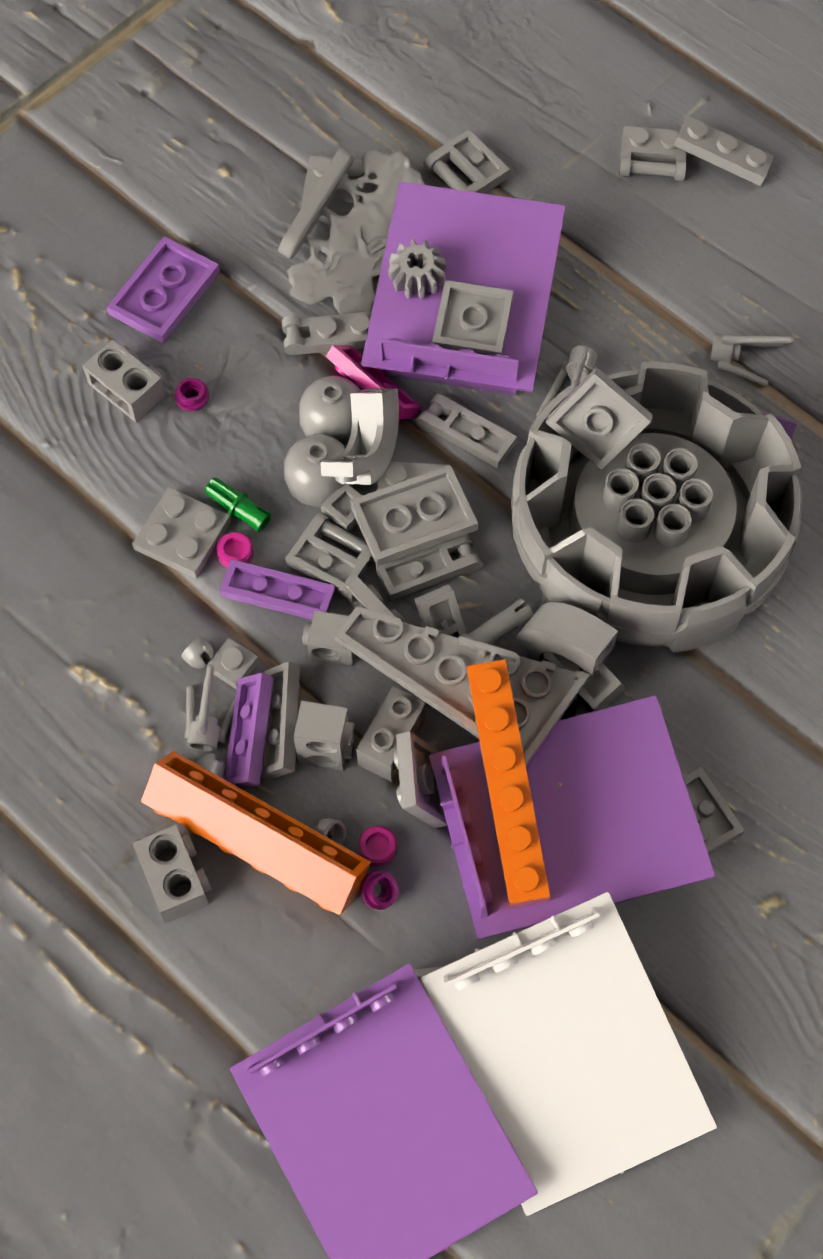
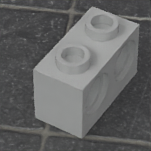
[83,339,166,423]
[543,652,626,711]
[356,686,426,782]
[294,701,355,771]
[132,824,212,923]

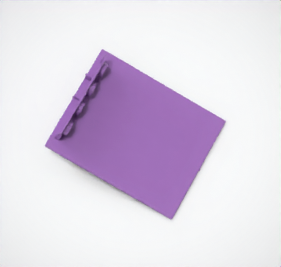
[361,181,565,395]
[429,696,715,940]
[230,964,538,1259]

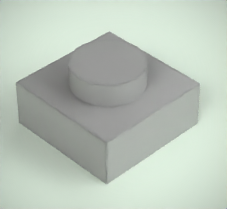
[321,484,362,532]
[206,637,259,689]

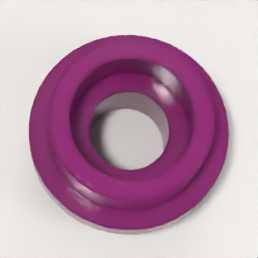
[175,378,210,411]
[360,870,399,910]

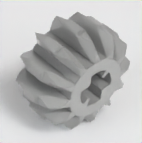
[388,238,447,300]

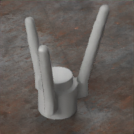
[710,333,794,386]
[536,346,597,418]
[184,665,235,752]

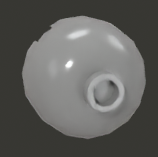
[299,376,360,445]
[284,434,352,507]

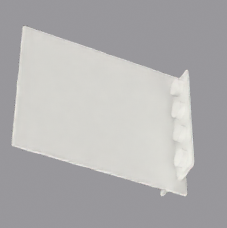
[421,892,717,1216]

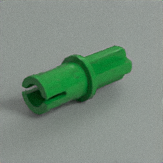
[205,477,272,533]

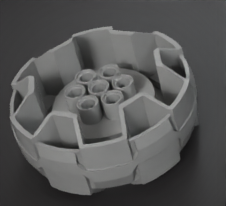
[511,362,802,653]

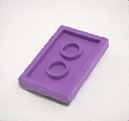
[107,236,220,344]

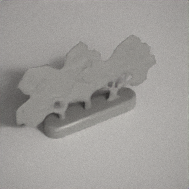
[278,146,424,314]

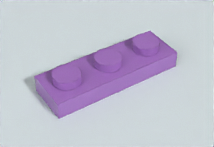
[220,559,336,620]
[224,672,273,789]

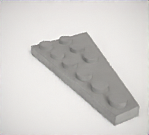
[334,606,590,766]

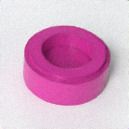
[217,532,254,568]
[358,826,397,867]

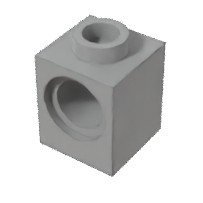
[302,610,355,666]

